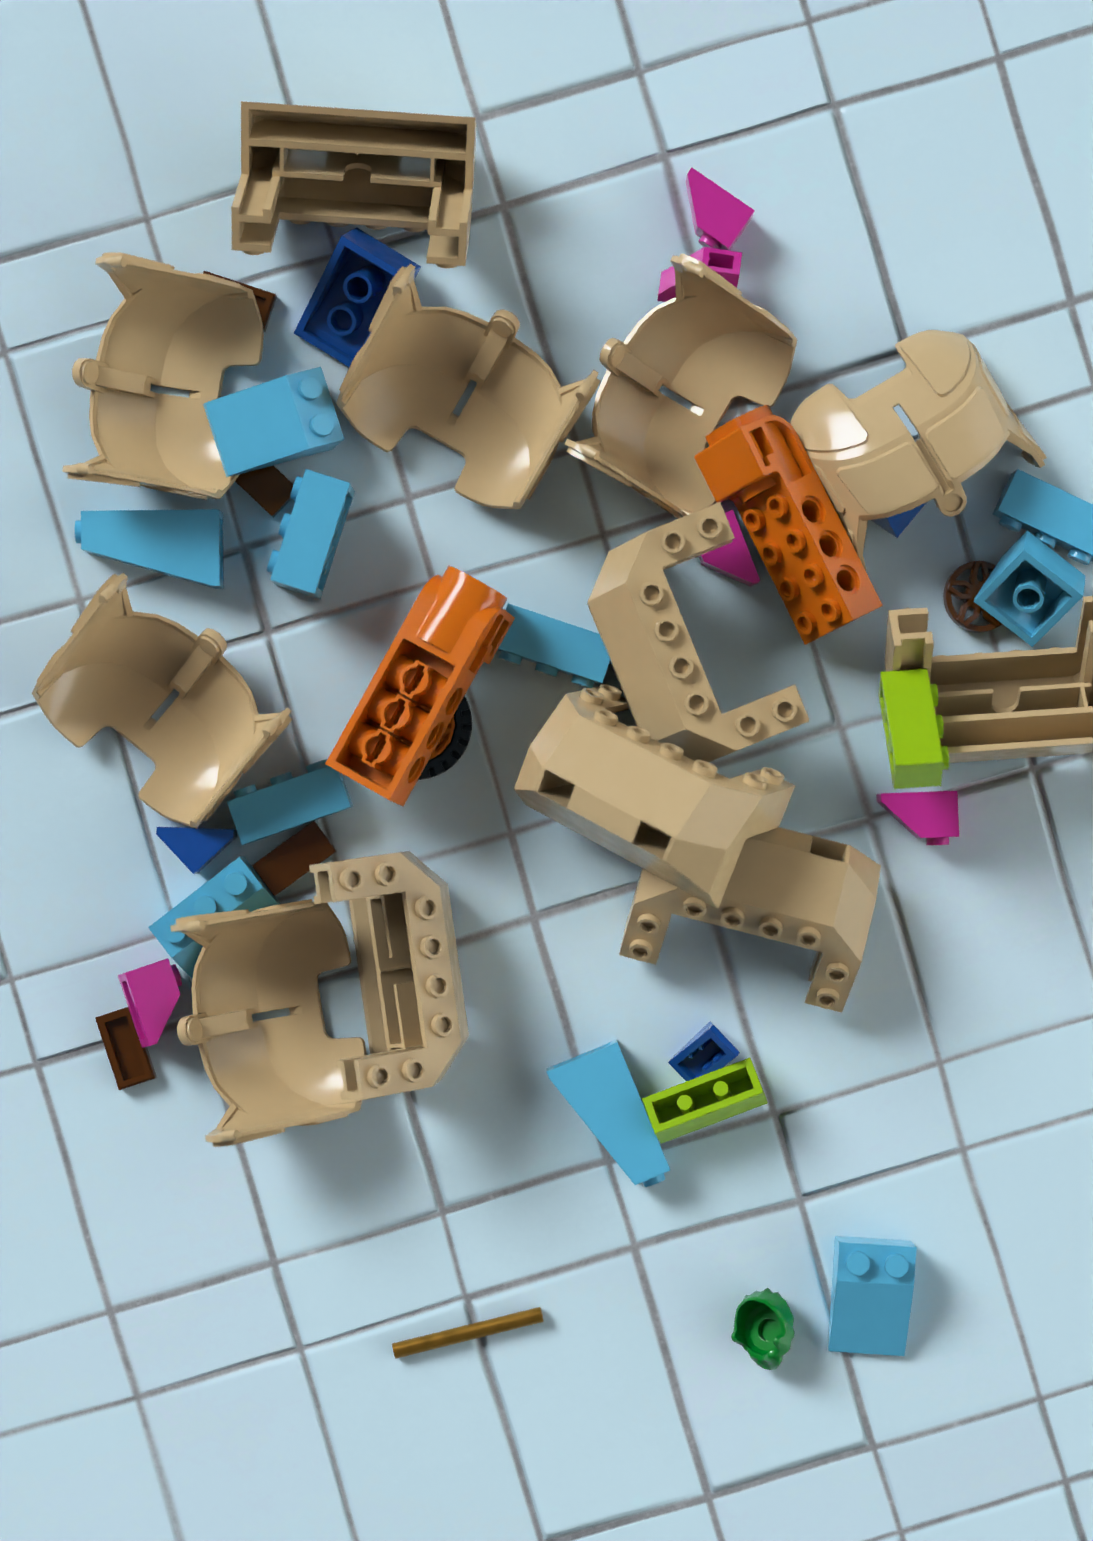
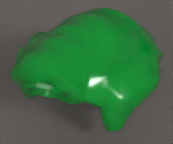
[731,1288,795,1370]

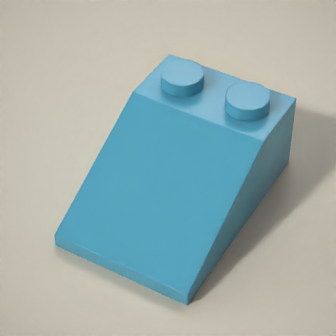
[203,367,345,478]
[828,1236,917,1356]

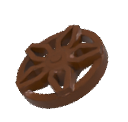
[943,561,1002,633]

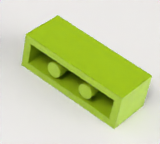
[879,669,949,789]
[642,1058,768,1144]

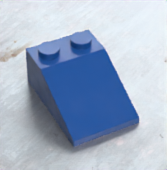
[294,228,421,367]

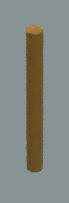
[392,1307,544,1359]

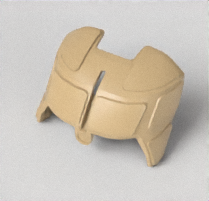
[62,252,264,500]
[564,253,797,519]
[336,264,601,509]
[790,330,1047,570]
[32,573,292,829]
[170,899,367,1147]

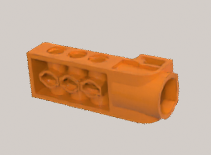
[694,405,883,645]
[325,566,515,806]

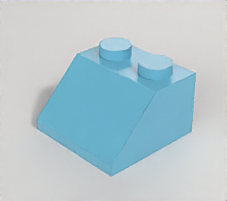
[974,530,1086,647]

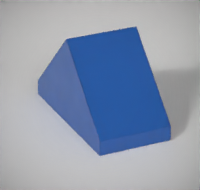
[156,827,237,874]
[668,1021,740,1081]

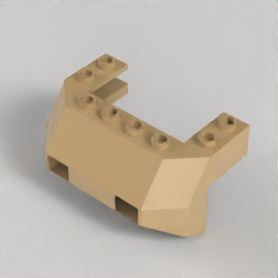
[231,101,477,269]
[587,502,810,762]
[884,596,1093,763]
[514,684,795,909]
[619,827,881,1013]
[309,851,469,1100]

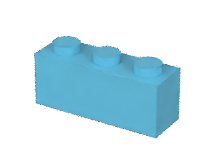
[992,469,1093,565]
[498,603,610,688]
[227,759,353,845]

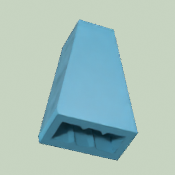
[75,509,224,589]
[546,1039,671,1187]

